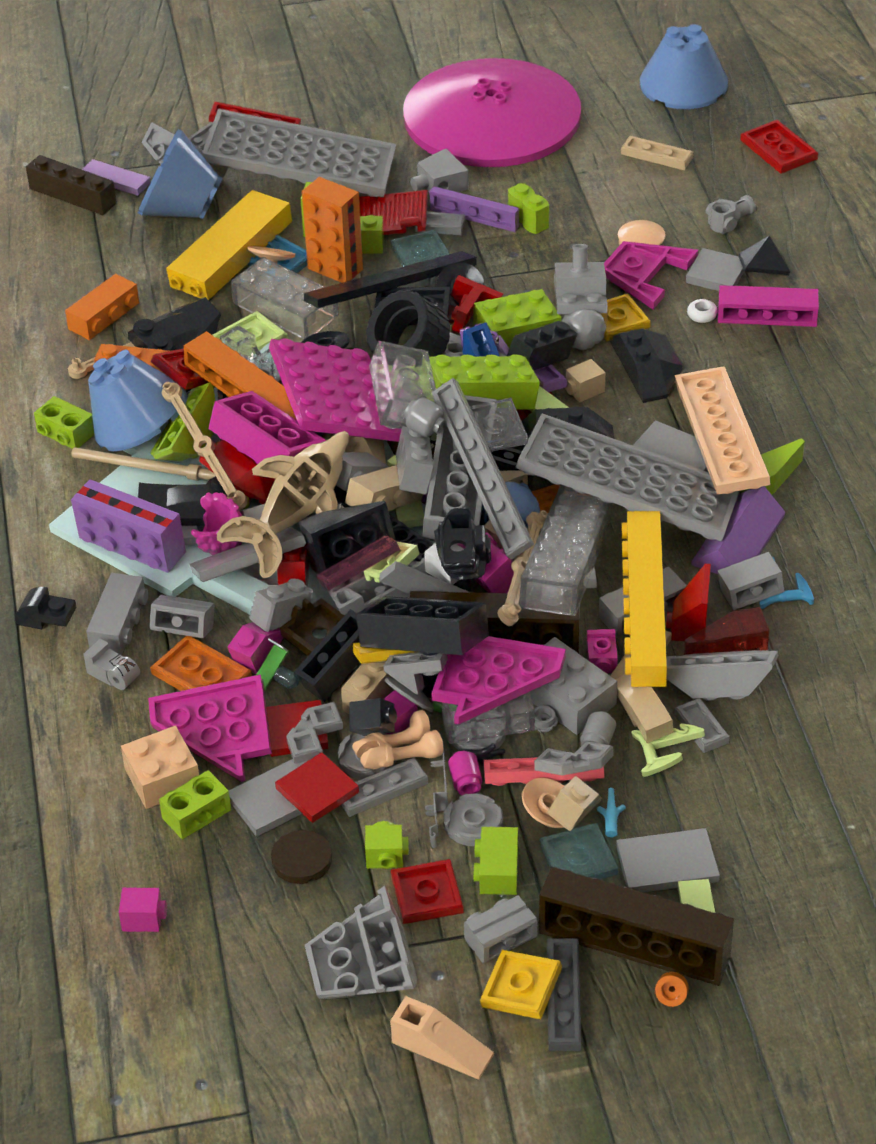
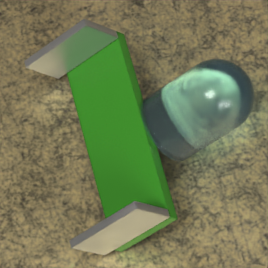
[256,638,299,692]

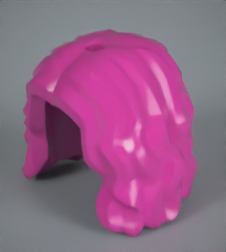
[191,492,243,555]

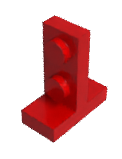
[451,275,503,333]

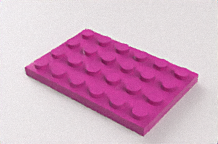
[269,338,402,442]

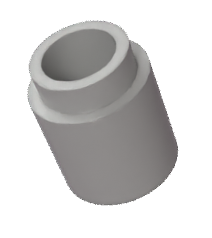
[580,711,616,746]

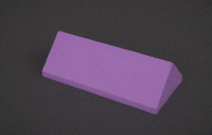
[691,486,785,574]

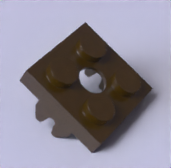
[280,598,345,656]

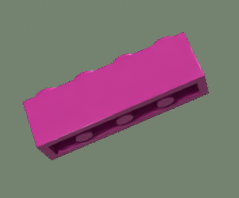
[718,285,819,327]

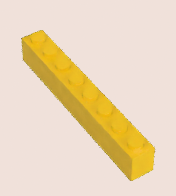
[622,511,667,687]

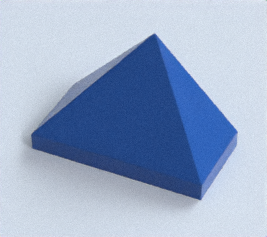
[463,322,500,356]

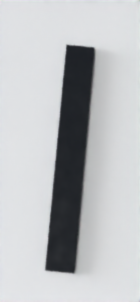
[304,251,477,308]

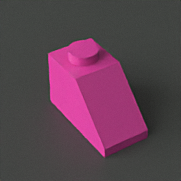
[227,622,284,674]

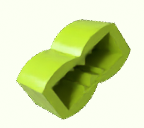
[508,183,549,234]

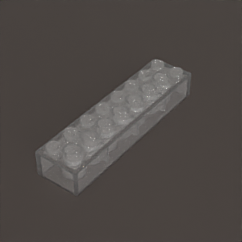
[519,484,613,616]

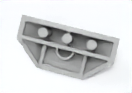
[666,650,778,701]

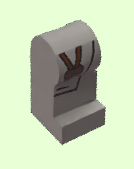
[84,639,140,690]

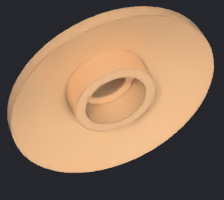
[248,246,296,266]
[522,778,564,828]

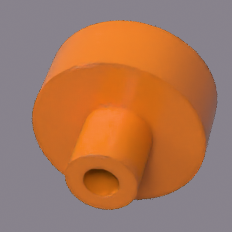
[655,972,689,1007]

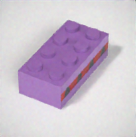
[71,480,186,573]

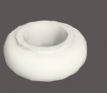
[687,299,718,323]

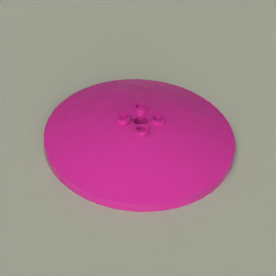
[403,58,581,167]

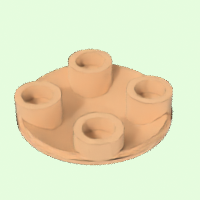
[618,220,665,245]

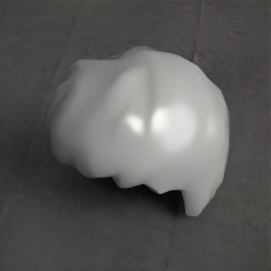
[562,309,606,350]

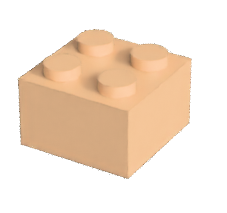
[121,725,199,809]

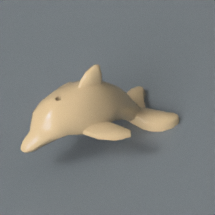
[217,431,349,578]

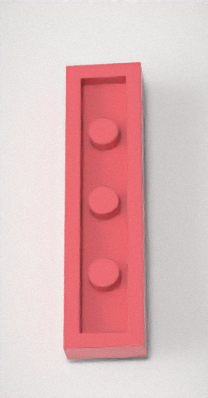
[484,757,604,786]

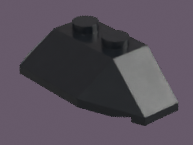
[610,328,683,403]
[509,407,615,451]

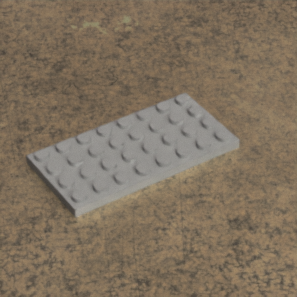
[202,109,396,197]
[516,413,739,542]

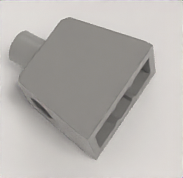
[410,149,469,193]

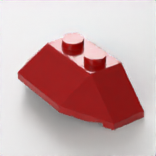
[199,440,275,504]

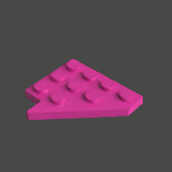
[148,675,272,782]

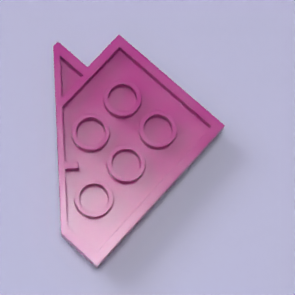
[432,636,566,724]

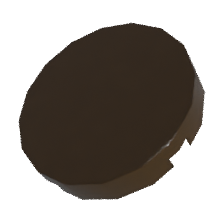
[271,830,332,884]

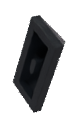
[738,236,790,275]

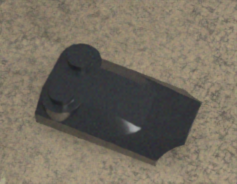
[374,287,460,325]
[128,297,221,351]
[138,476,227,526]

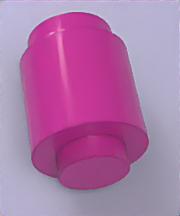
[448,751,483,795]

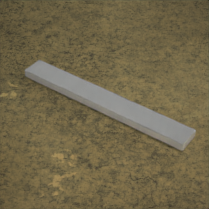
[432,378,534,560]

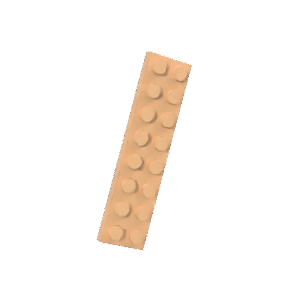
[675,366,770,495]

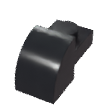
[15,587,77,630]

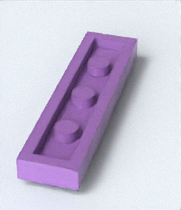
[430,186,519,232]

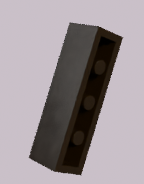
[26,155,117,215]

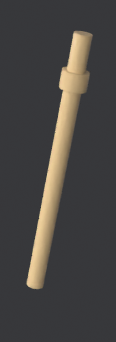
[71,447,215,481]

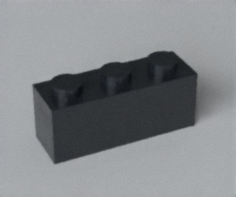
[507,321,578,371]
[294,609,360,702]

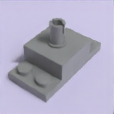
[554,244,607,314]

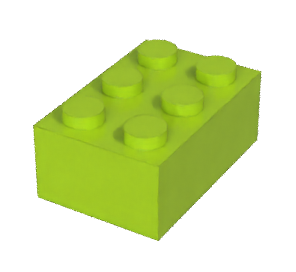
[473,289,562,348]

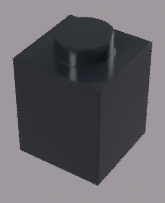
[349,698,397,736]

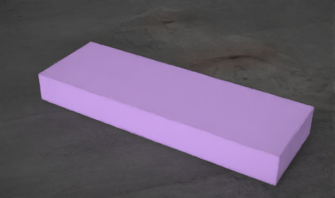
[82,159,150,196]

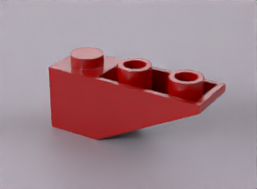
[277,546,310,586]

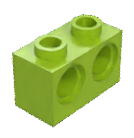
[34,396,94,449]
[159,770,231,840]

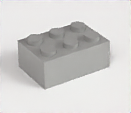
[522,637,618,735]

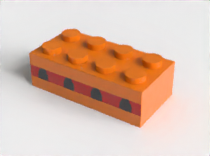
[302,177,363,283]

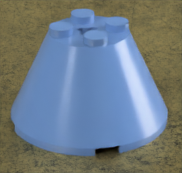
[640,24,728,109]
[138,129,223,219]
[88,350,187,451]

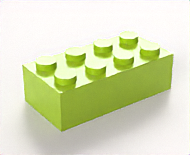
[423,354,540,409]

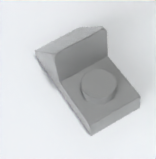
[383,652,448,694]

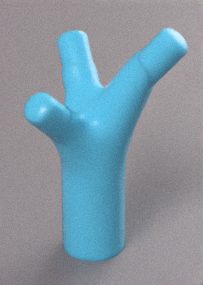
[597,788,626,837]

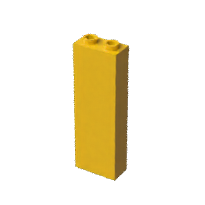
[166,190,293,300]

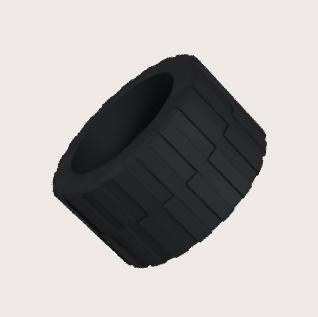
[366,290,451,367]

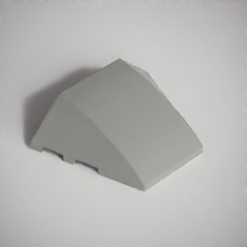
[321,558,427,615]
[305,886,418,999]

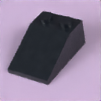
[299,501,396,581]

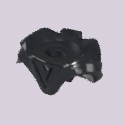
[434,507,491,580]

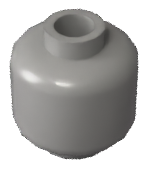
[404,397,446,437]

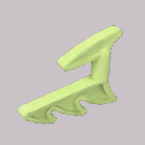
[631,723,705,777]

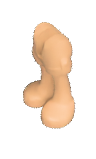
[352,710,443,769]

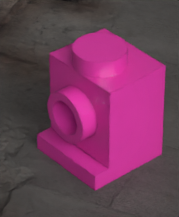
[586,629,618,673]

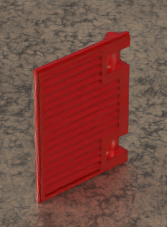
[359,190,428,235]

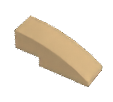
[615,675,673,743]

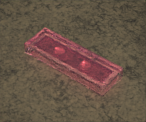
[316,535,400,591]

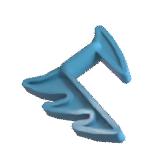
[760,557,814,609]

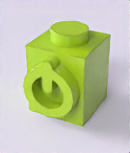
[365,821,409,869]

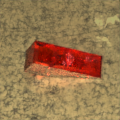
[684,607,769,655]

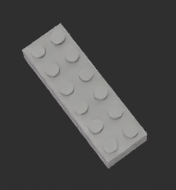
[422,395,497,540]

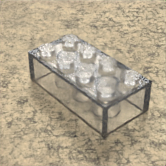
[231,257,338,339]
[369,341,437,429]

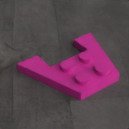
[604,241,698,310]

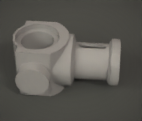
[706,195,756,235]

